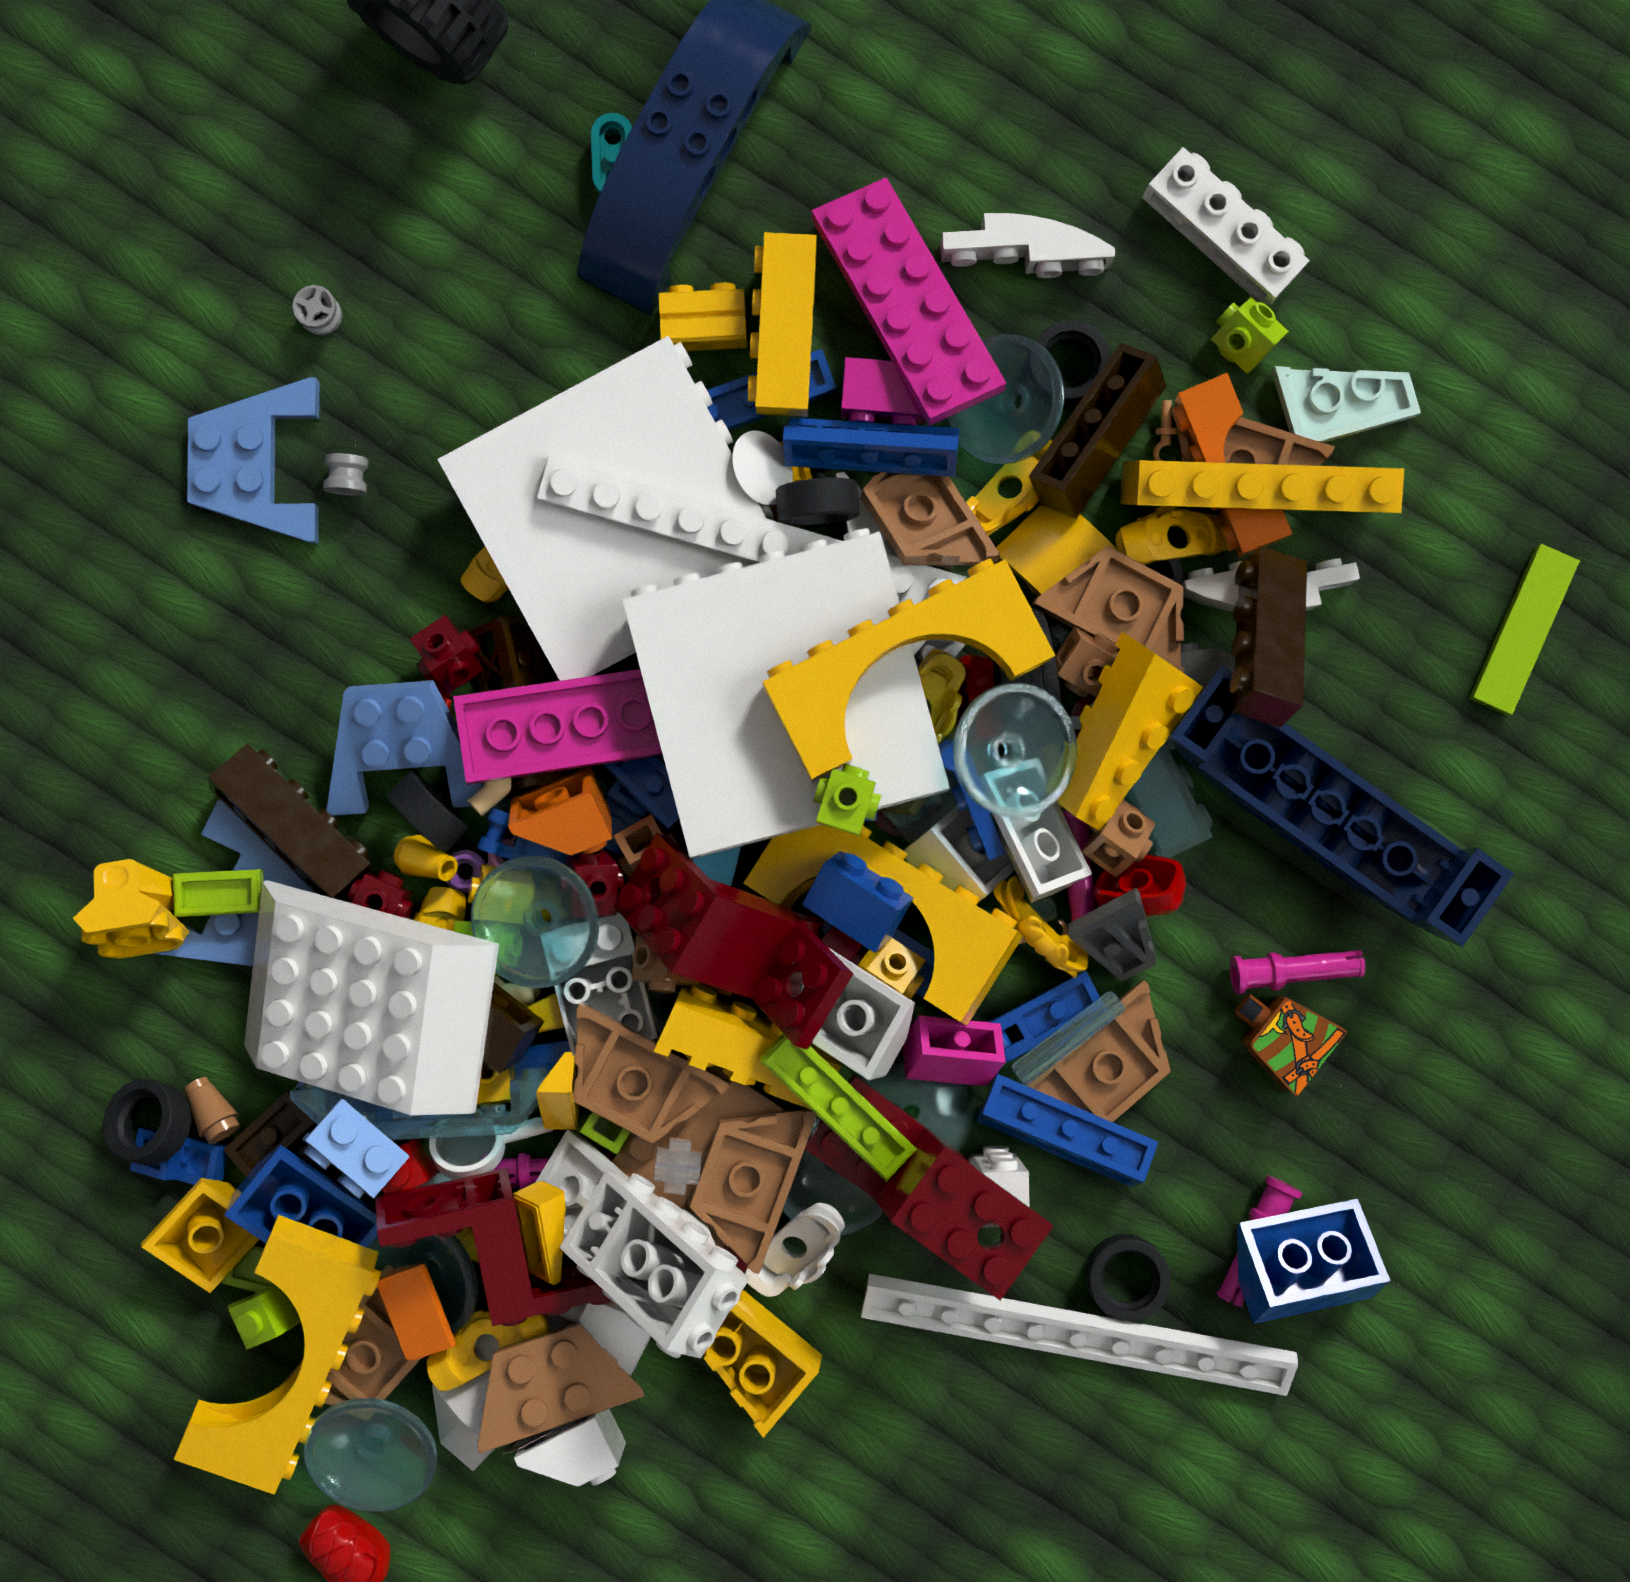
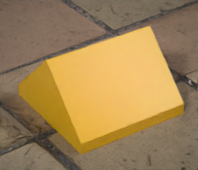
[141,1178,260,1293]

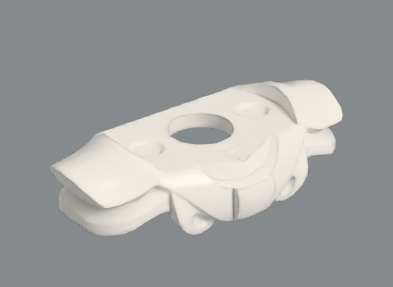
[745,1203,845,1297]

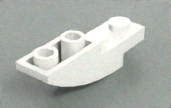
[940,213,1115,278]
[1182,558,1360,612]

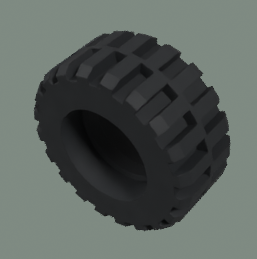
[347,0,508,86]

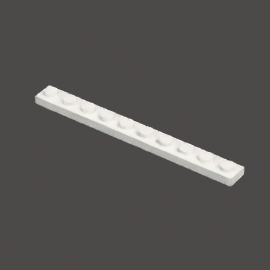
[537,455,967,605]
[861,1274,1298,1396]

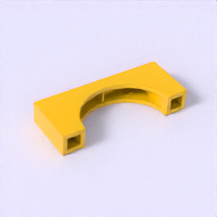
[1120,460,1404,513]
[762,558,1056,782]
[743,825,1023,1025]
[174,1215,381,1495]

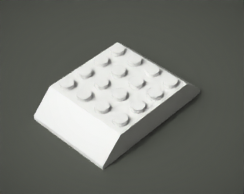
[244,880,499,1115]

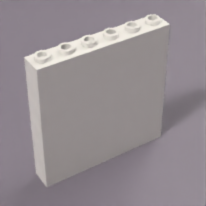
[437,336,774,681]
[622,528,950,859]

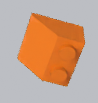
[508,766,612,855]

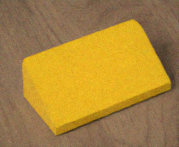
[536,1052,580,1130]

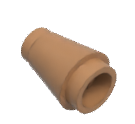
[183,1077,240,1144]

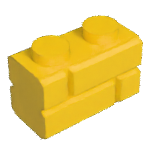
[659,282,748,351]

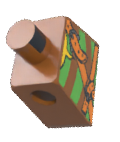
[1234,994,1347,1097]

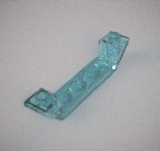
[290,1067,548,1140]

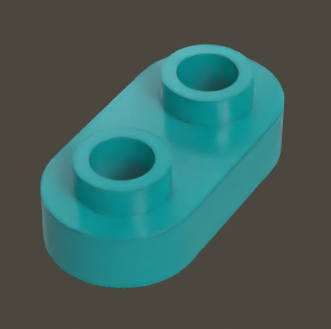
[591,113,632,195]

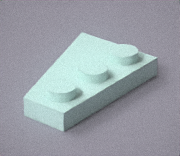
[1271,366,1421,443]

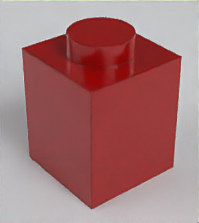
[382,1137,437,1195]

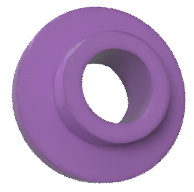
[446,850,486,893]

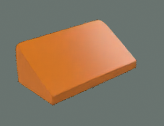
[377,1263,456,1361]

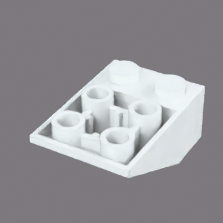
[541,912,658,1056]

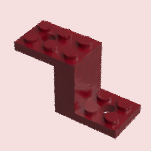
[614,833,854,1050]
[805,1074,1054,1301]
[375,1168,611,1326]

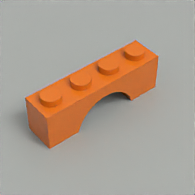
[1172,373,1293,558]

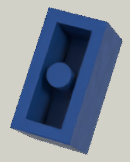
[802,851,914,953]

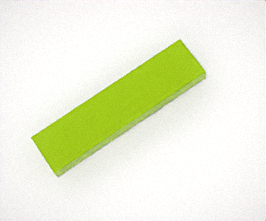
[1469,543,1580,716]
[759,1034,917,1182]

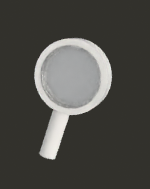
[429,1109,553,1180]

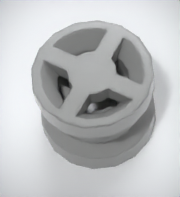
[292,285,343,336]
[323,453,369,496]

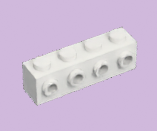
[1142,147,1310,307]

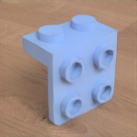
[302,1098,410,1199]

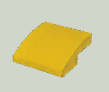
[996,505,1117,596]

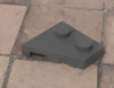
[1068,888,1156,982]

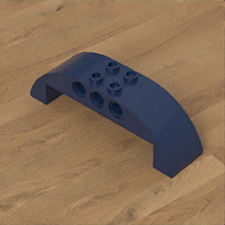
[577,0,811,316]
[1169,665,1514,947]

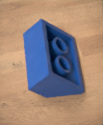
[224,1145,378,1247]
[1237,1199,1390,1324]

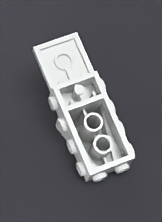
[536,1130,750,1358]

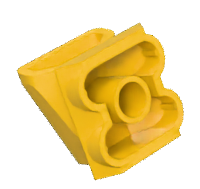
[73,859,190,959]

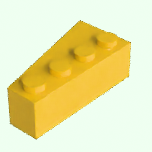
[748,232,816,417]
[1044,631,1203,831]
[653,984,842,1110]
[704,1290,822,1438]

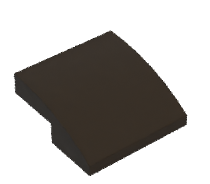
[223,1091,336,1177]

